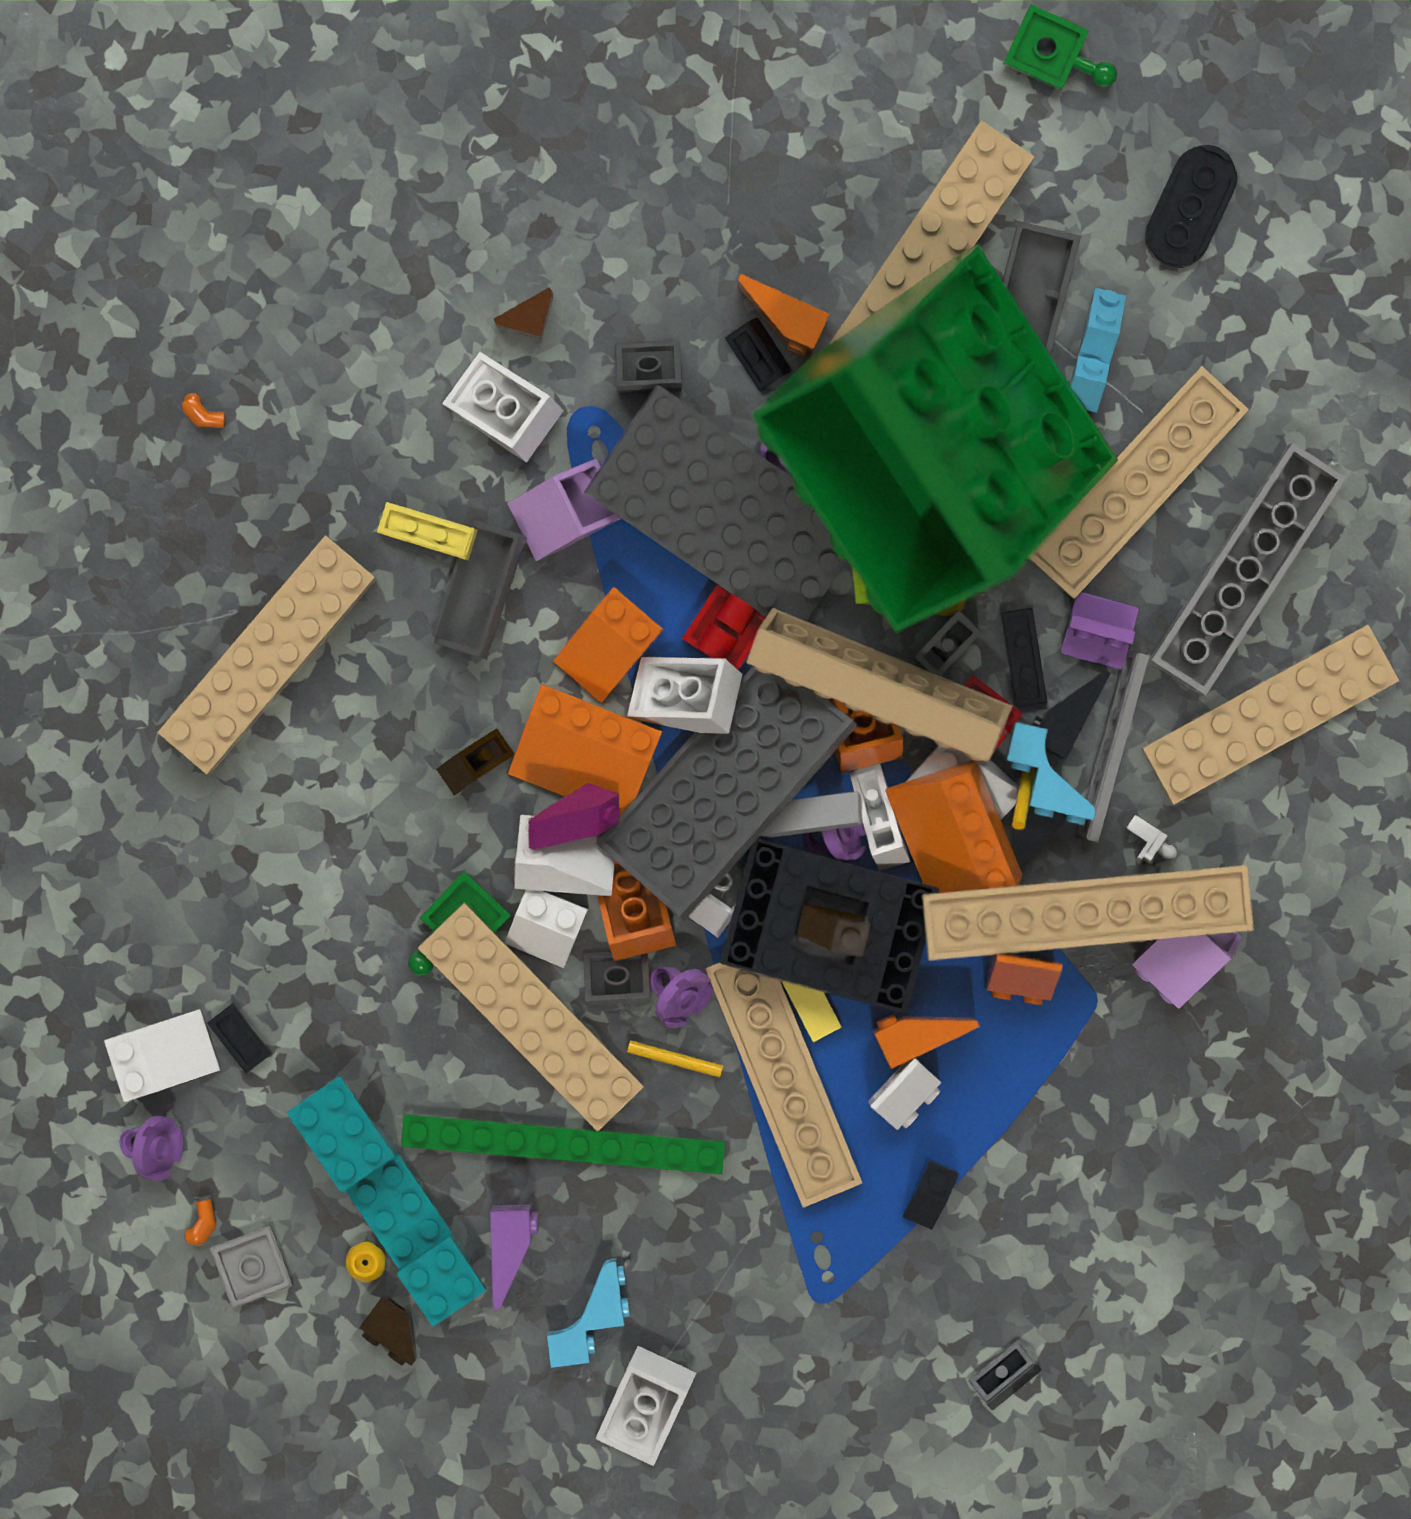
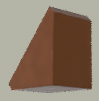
[494,287,554,340]

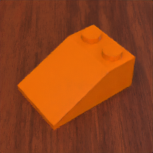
[737,274,830,357]
[553,587,664,703]
[827,698,903,773]
[597,861,676,961]
[985,953,1062,1005]
[872,1014,980,1069]

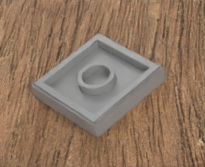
[210,1225,294,1309]

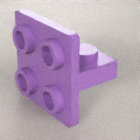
[1060,592,1138,669]

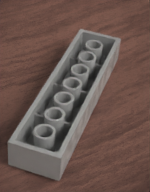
[1148,442,1347,696]

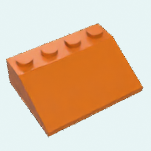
[508,684,663,816]
[885,760,1023,893]

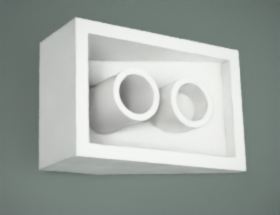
[442,352,564,463]
[627,657,742,734]
[906,745,1019,820]
[514,815,615,896]
[104,1009,220,1102]
[595,1346,696,1466]

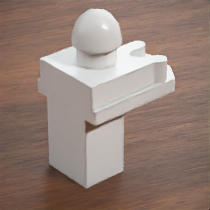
[1127,815,1177,866]

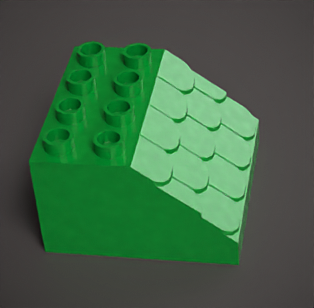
[751,245,1118,632]

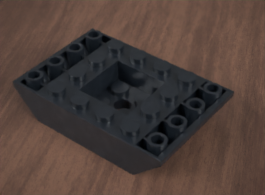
[719,839,939,1014]

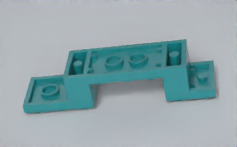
[286,1075,487,1327]

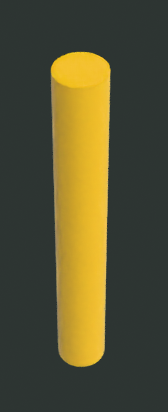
[1012,766,1036,830]
[627,1040,723,1078]

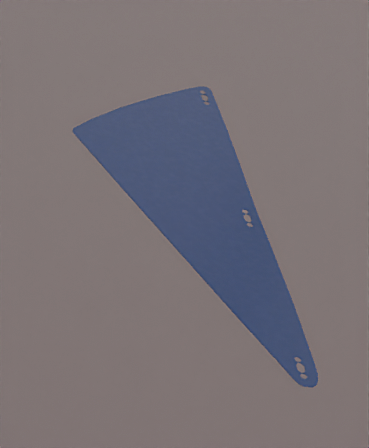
[567,406,1098,1304]

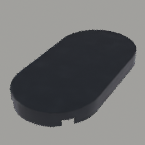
[1145,145,1237,268]

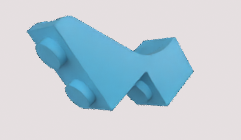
[1069,288,1126,413]
[1005,722,1095,825]
[547,1258,630,1368]

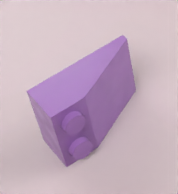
[490,1204,538,1310]

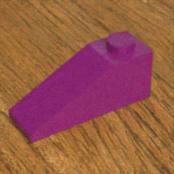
[528,783,620,850]

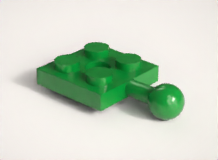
[1003,4,1117,91]
[408,871,511,976]

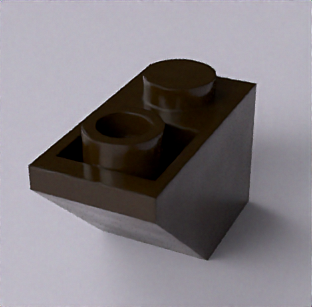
[359,1293,417,1366]

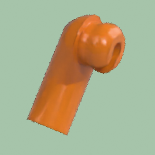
[182,393,226,428]
[184,1199,216,1246]

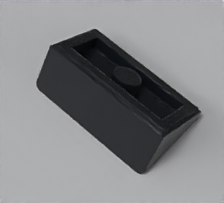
[725,317,792,392]
[968,1340,1042,1410]

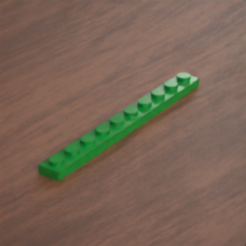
[401,1114,725,1174]

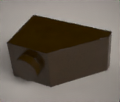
[436,728,515,796]
[796,903,870,957]

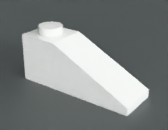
[849,764,910,871]

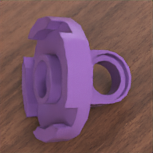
[803,821,866,862]
[650,967,713,1028]
[119,1116,184,1181]

